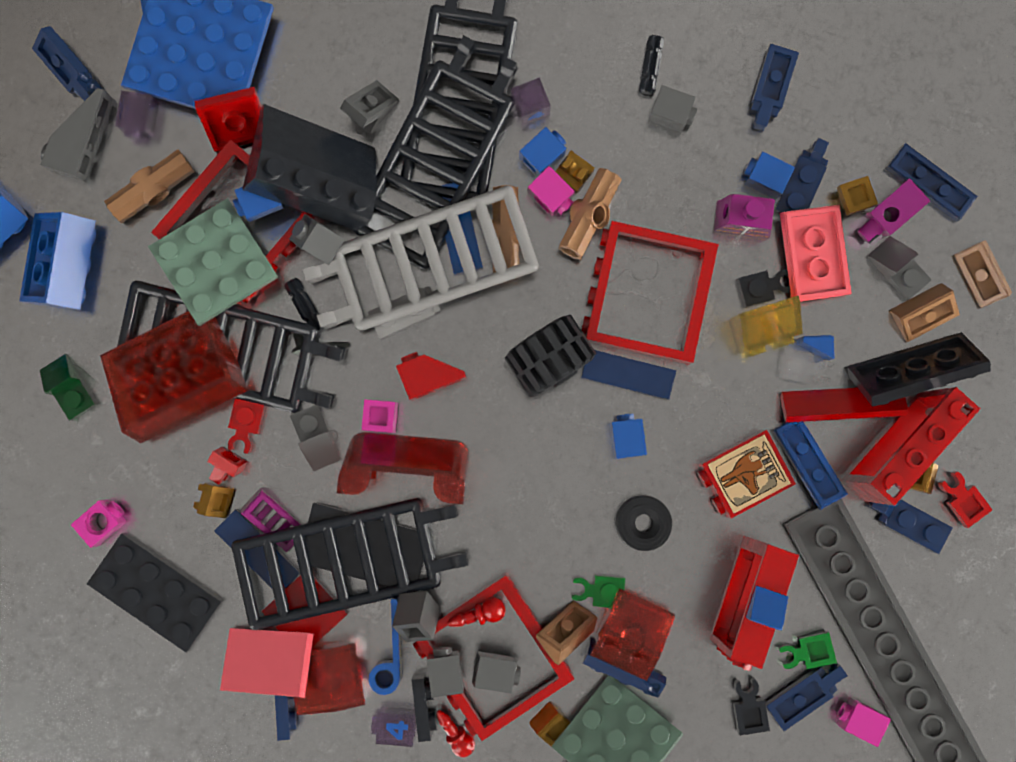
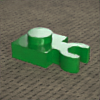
[571,575,626,609]
[779,631,837,669]

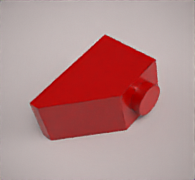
[396,352,467,401]

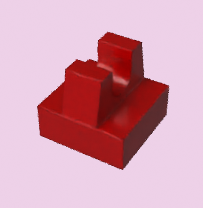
[207,446,248,485]

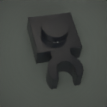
[736,269,790,308]
[733,677,770,736]

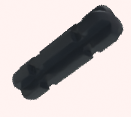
[639,35,664,95]
[284,278,324,333]

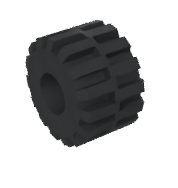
[504,315,597,397]

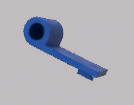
[368,598,402,695]

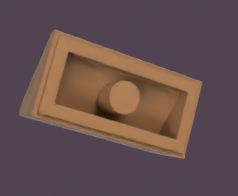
[954,240,1012,308]
[890,283,960,342]
[536,601,598,665]

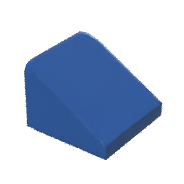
[796,335,835,361]
[746,586,789,631]

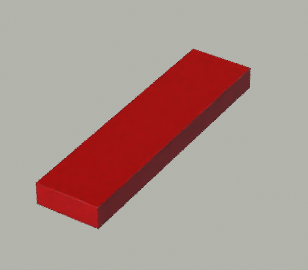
[780,387,909,423]

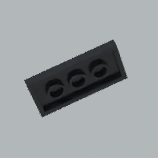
[847,332,991,407]
[87,533,224,653]

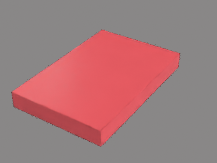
[780,205,852,303]
[220,628,313,698]

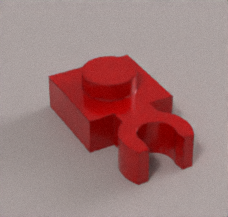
[228,398,266,454]
[938,471,993,528]

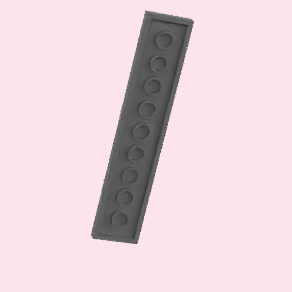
[784,499,987,762]

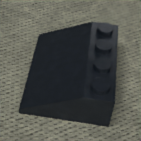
[242,104,377,231]

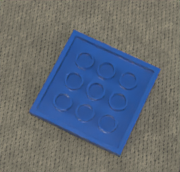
[121,0,274,109]

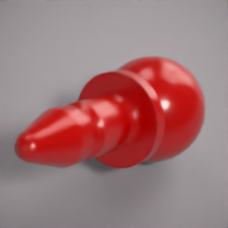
[447,597,506,627]
[436,710,475,758]

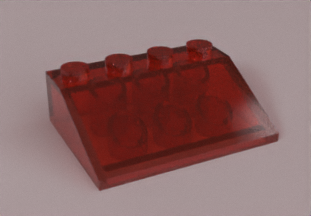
[100,311,248,444]

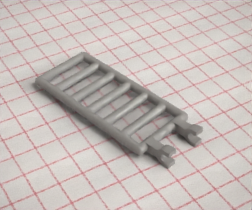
[302,186,539,331]

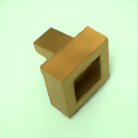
[555,150,595,194]
[837,176,878,216]
[193,483,234,518]

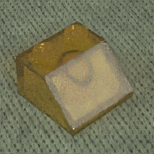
[728,296,803,357]

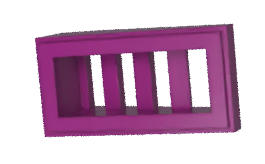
[241,488,302,552]

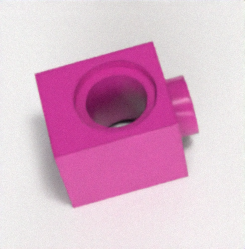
[527,166,575,218]
[361,399,398,433]
[71,499,127,548]
[837,697,891,747]

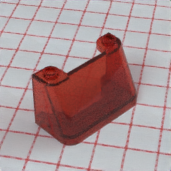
[337,432,470,505]

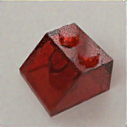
[591,588,675,681]
[294,640,365,715]

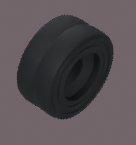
[616,495,672,551]

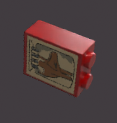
[697,430,796,519]

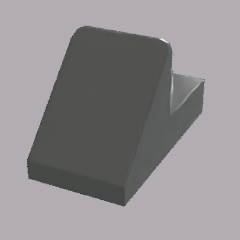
[340,80,399,133]
[867,236,932,301]
[290,405,342,471]

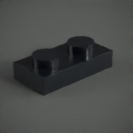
[411,673,437,742]

